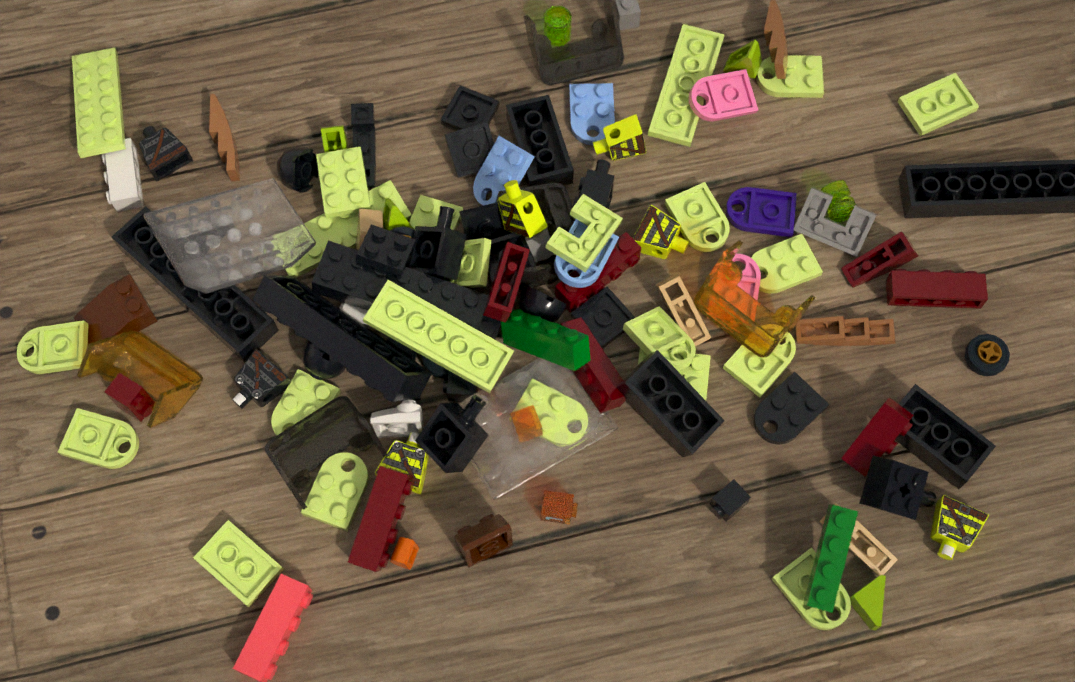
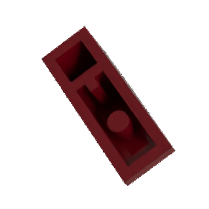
[841,231,919,288]

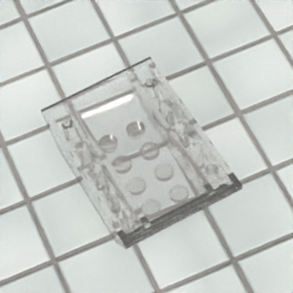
[144,178,316,293]
[460,358,618,500]

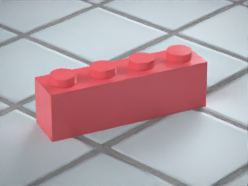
[233,574,313,682]

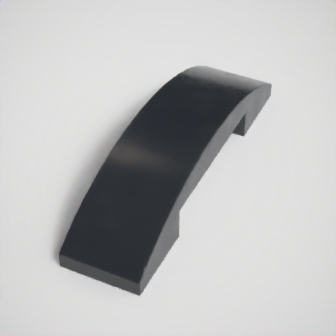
[351,103,376,187]

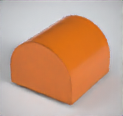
[390,537,419,570]

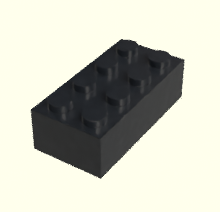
[506,94,574,193]
[616,350,724,457]
[895,384,996,489]

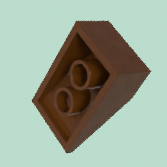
[74,274,158,356]
[454,514,513,568]

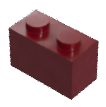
[104,372,155,422]

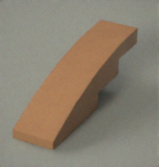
[764,0,788,79]
[209,94,240,181]
[796,316,896,346]

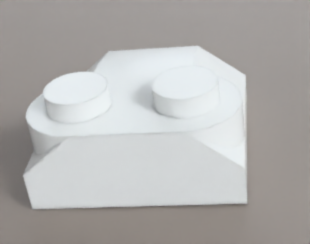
[370,400,424,438]

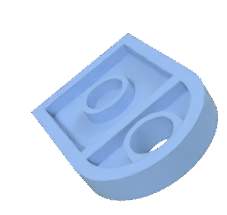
[569,83,615,145]
[473,136,535,205]
[554,219,619,288]

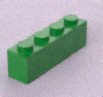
[501,309,591,371]
[804,504,858,613]

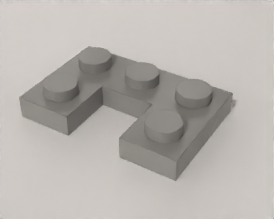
[794,187,877,257]

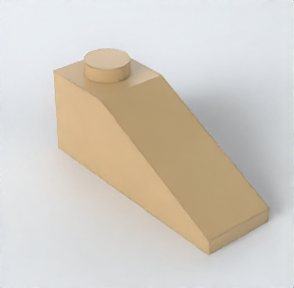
[655,274,711,346]
[819,504,898,576]

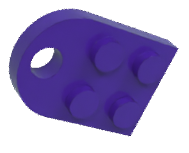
[726,187,797,237]

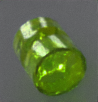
[544,5,572,47]
[821,180,856,223]

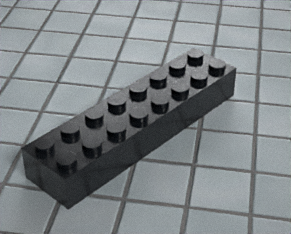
[898,159,1075,218]
[111,206,279,363]
[312,240,501,340]
[253,275,432,402]

